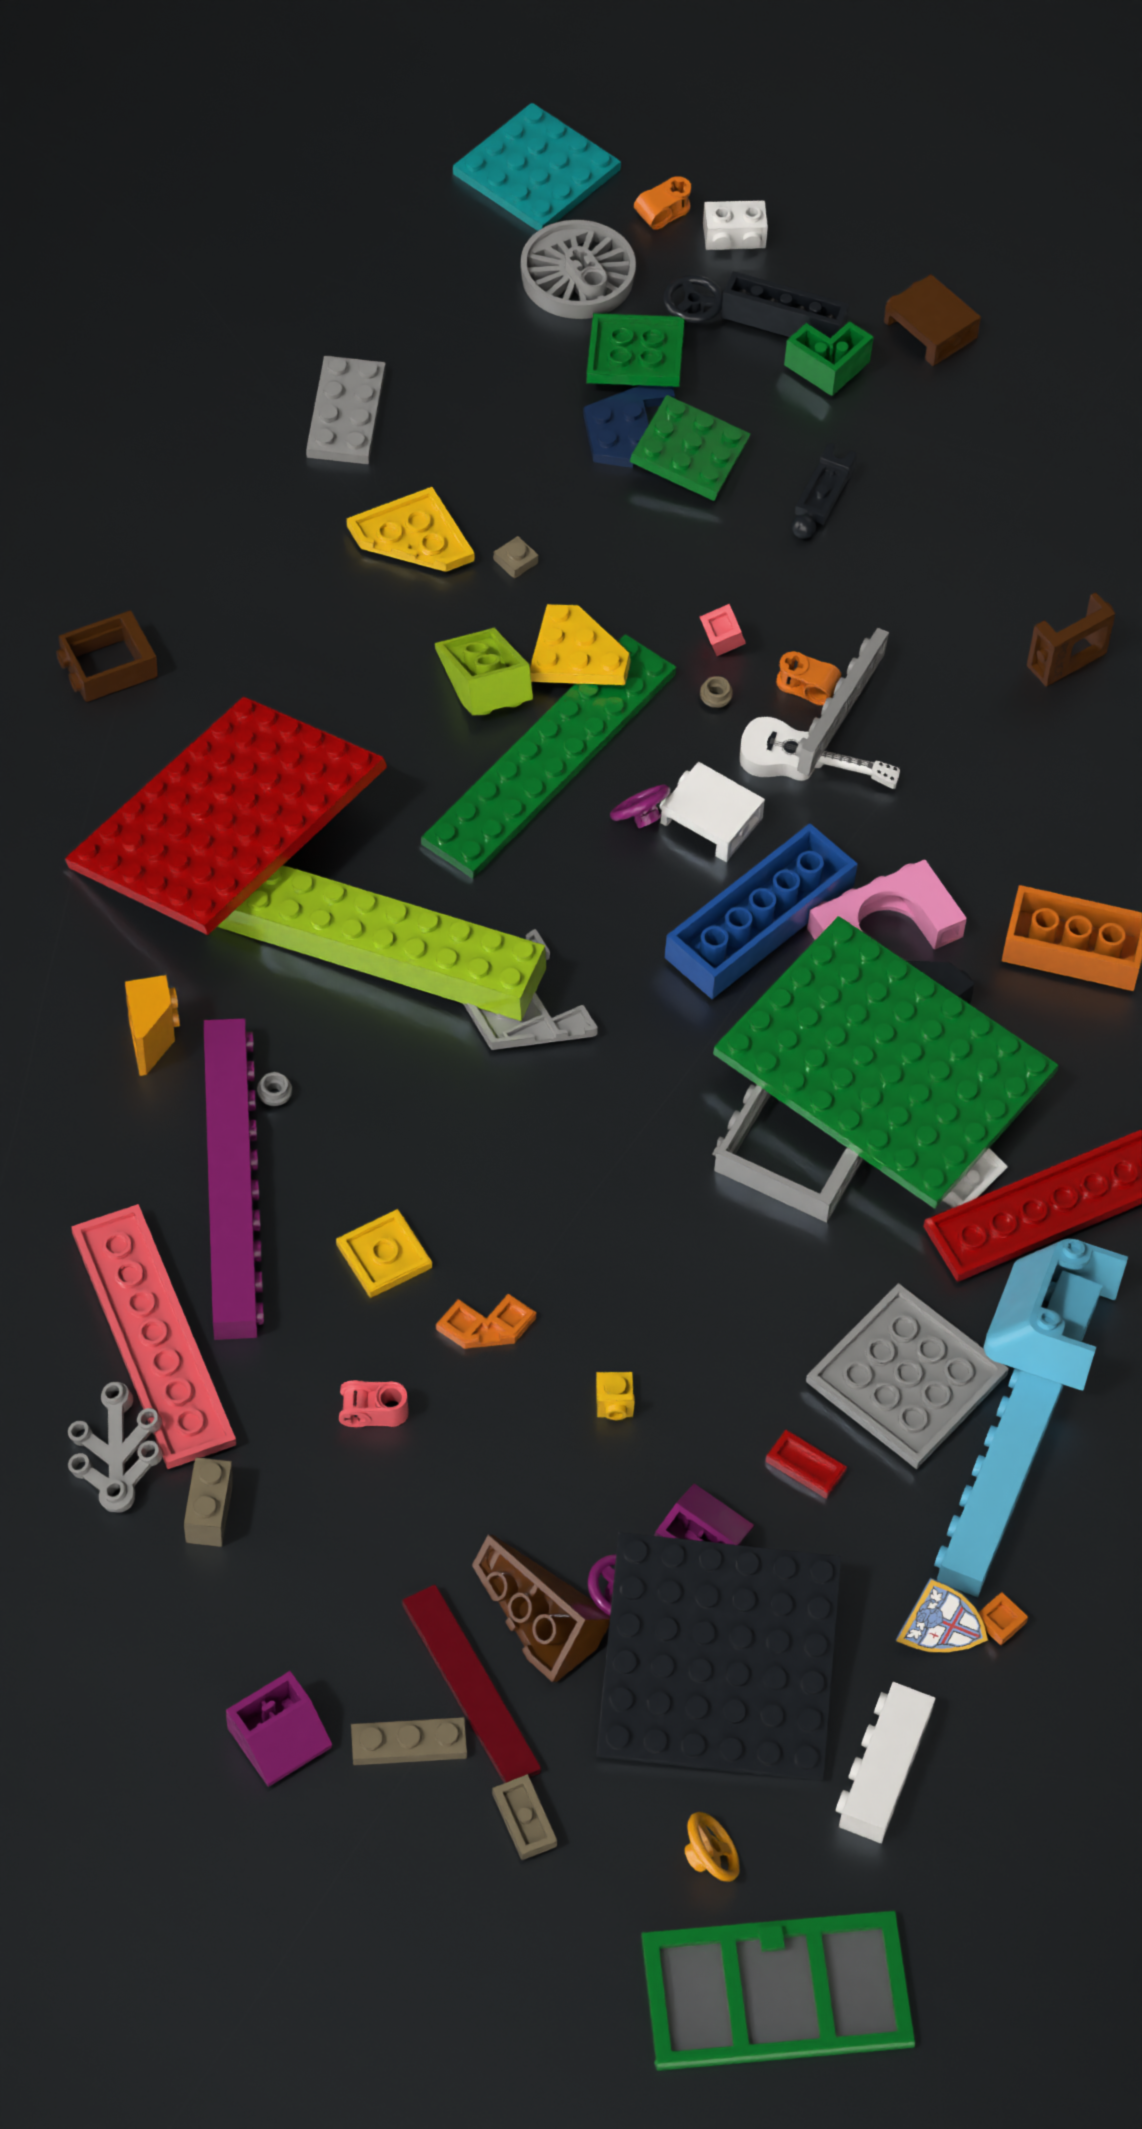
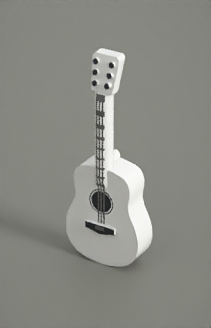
[739,717,900,789]

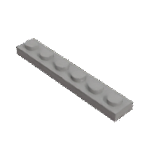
[795,628,889,776]

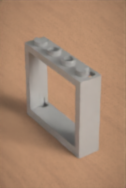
[712,1085,863,1223]

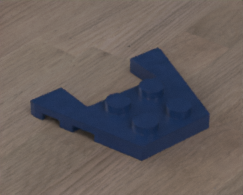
[583,385,675,468]

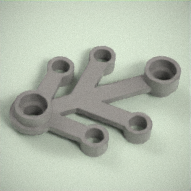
[68,1382,163,1513]

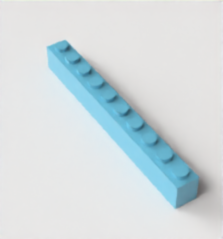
[934,1270,1103,1598]

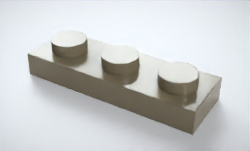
[351,1717,467,1765]

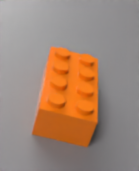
[1001,885,1142,991]

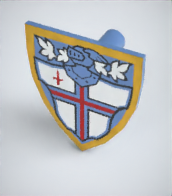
[896,1578,988,1652]

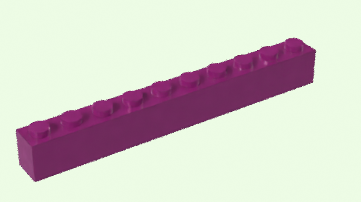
[204,1018,264,1340]

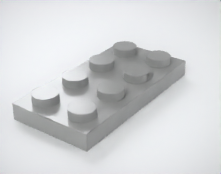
[306,356,385,464]

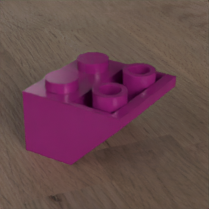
[654,1484,754,1545]
[226,1671,332,1787]

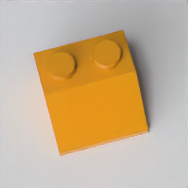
[125,975,180,1076]

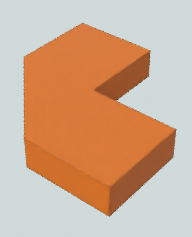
[436,1294,537,1349]

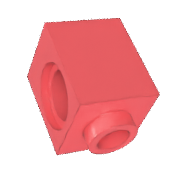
[700,604,746,657]

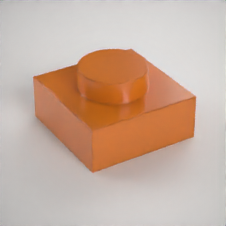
[978,1592,1028,1646]

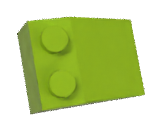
[435,628,533,715]

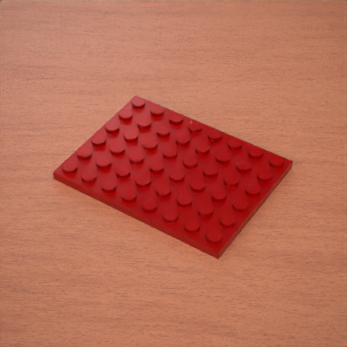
[65,697,387,935]

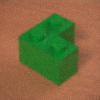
[784,321,873,396]

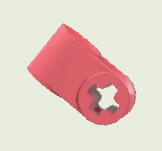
[339,1380,409,1428]

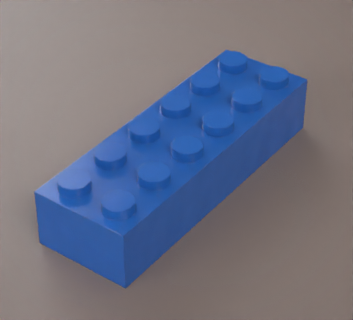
[665,823,858,999]

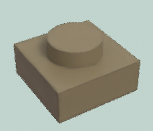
[494,536,539,579]

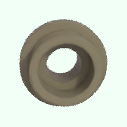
[700,676,733,707]

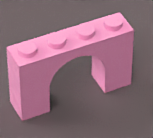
[807,860,967,950]

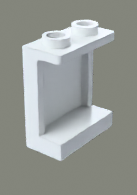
[659,762,765,862]

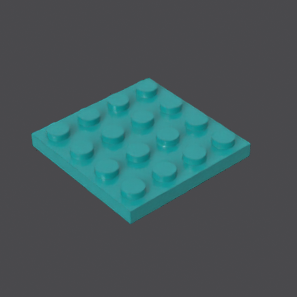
[453,103,621,231]

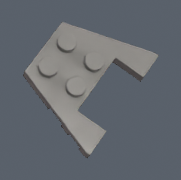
[463,929,598,1050]

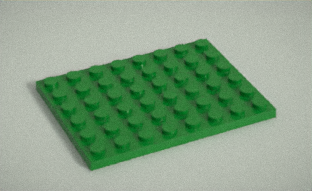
[713,916,1059,1209]

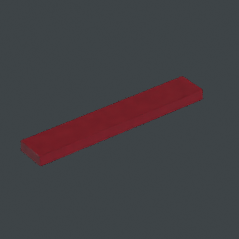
[402,1584,541,1783]

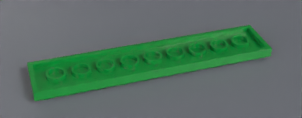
[421,634,676,879]

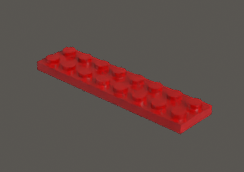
[923,1129,1142,1282]

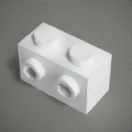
[703,201,768,250]

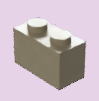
[184,1457,233,1547]

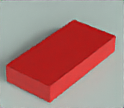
[765,1430,847,1499]

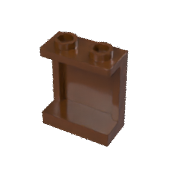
[884,274,981,366]

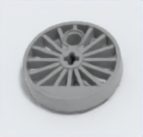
[521,220,636,319]

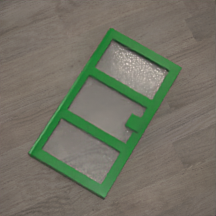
[641,1911,915,2071]

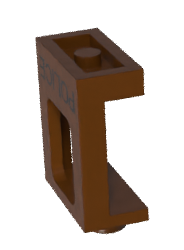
[1027,592,1116,687]

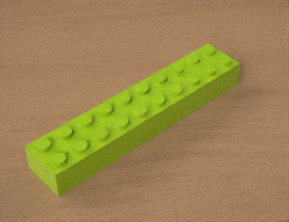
[217,865,546,1021]

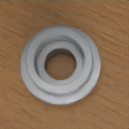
[257,1072,292,1106]

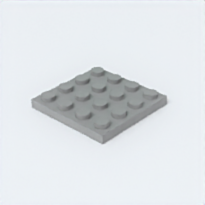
[806,1283,1009,1469]

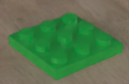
[587,313,685,387]
[629,395,751,501]

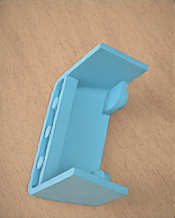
[984,1239,1128,1391]

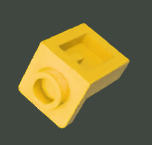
[596,1372,635,1420]

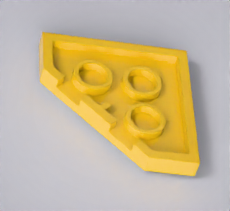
[347,487,474,572]
[530,604,631,685]

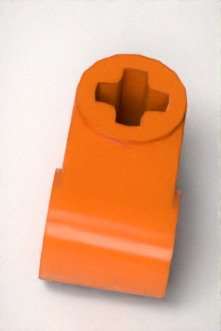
[634,176,691,230]
[776,651,842,706]

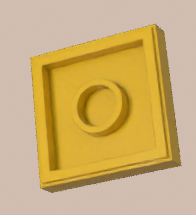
[336,1209,432,1298]

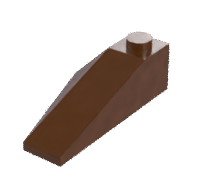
[472,1535,610,1682]

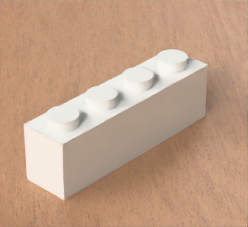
[836,1682,935,1844]

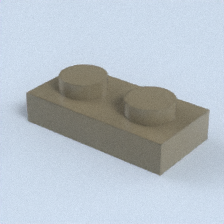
[492,1774,557,1860]

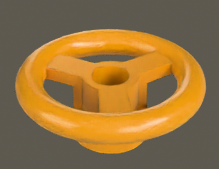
[685,1812,740,1882]

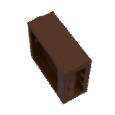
[56,610,158,703]

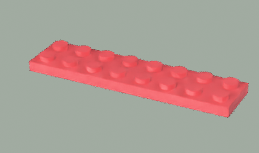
[71,1204,236,1469]

